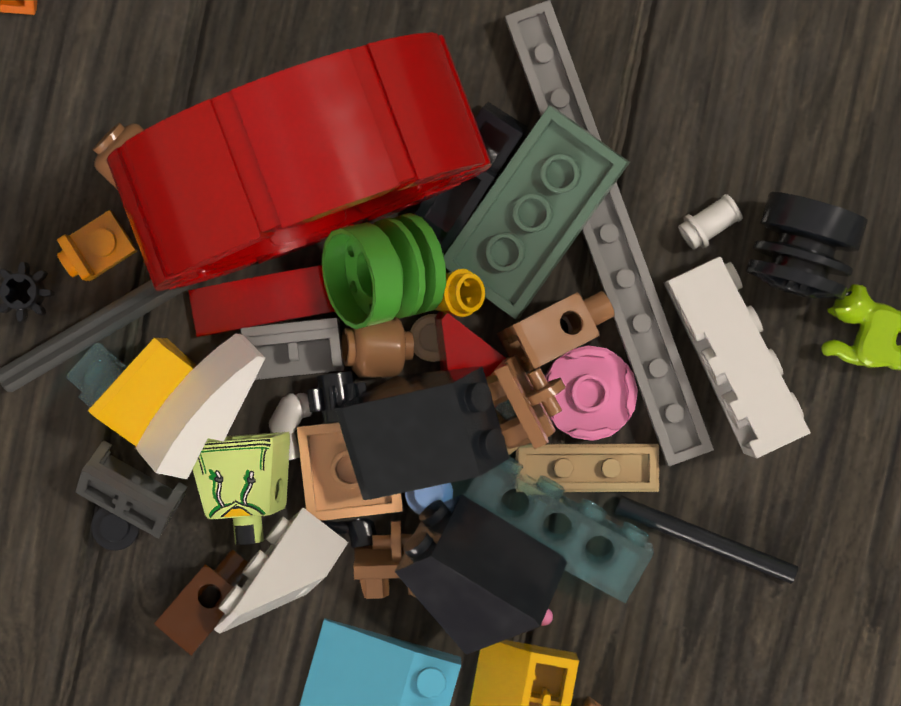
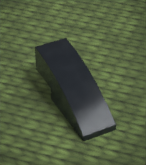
[415,102,528,255]

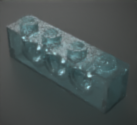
[463,456,654,604]

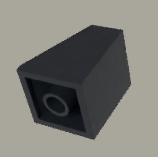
[335,366,510,500]
[395,494,568,655]

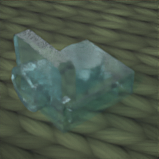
[67,343,127,408]

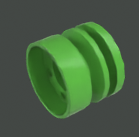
[322,213,446,329]

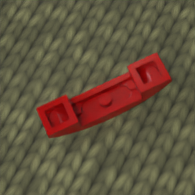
[188,265,335,337]

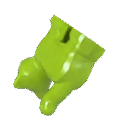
[821,284,901,371]

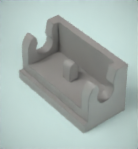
[241,318,345,380]

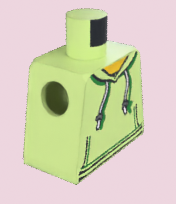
[193,432,290,545]

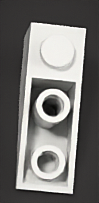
[214,508,348,634]

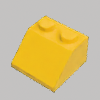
[88,338,197,446]

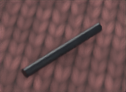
[614,495,798,584]

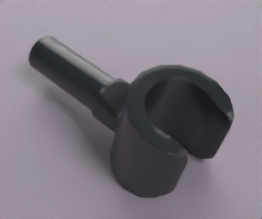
[321,518,376,548]

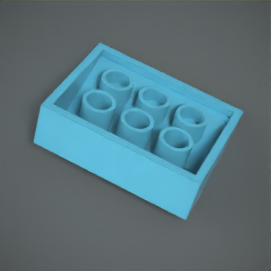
[299,618,461,706]

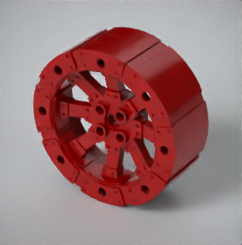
[107,32,492,291]

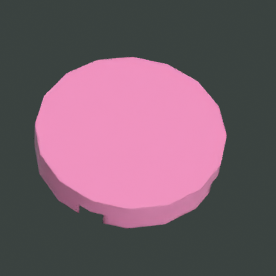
[545,345,638,441]

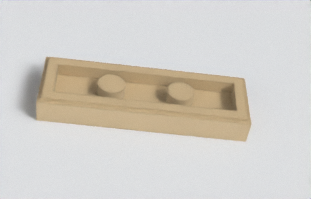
[516,443,659,492]

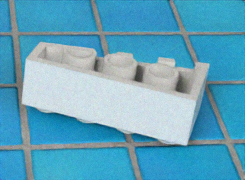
[663,256,811,458]

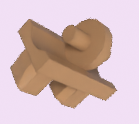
[486,354,566,449]
[353,520,416,599]

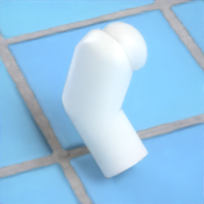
[269,393,312,460]

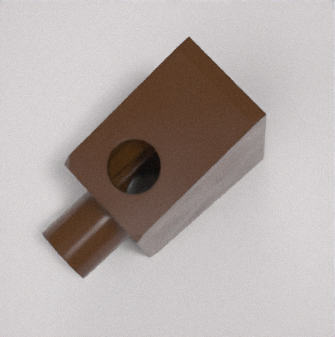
[154,549,248,656]

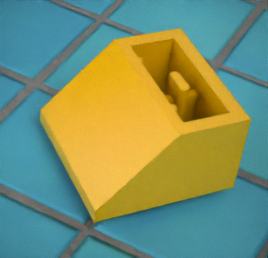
[469,640,579,706]

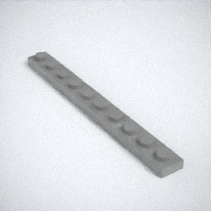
[504,0,714,466]

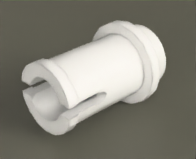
[678,194,743,250]

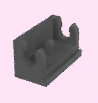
[75,440,187,539]

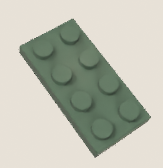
[444,106,630,319]

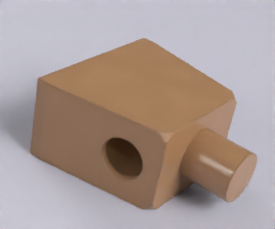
[497,291,615,372]

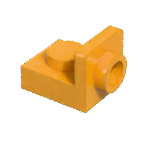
[57,210,137,281]

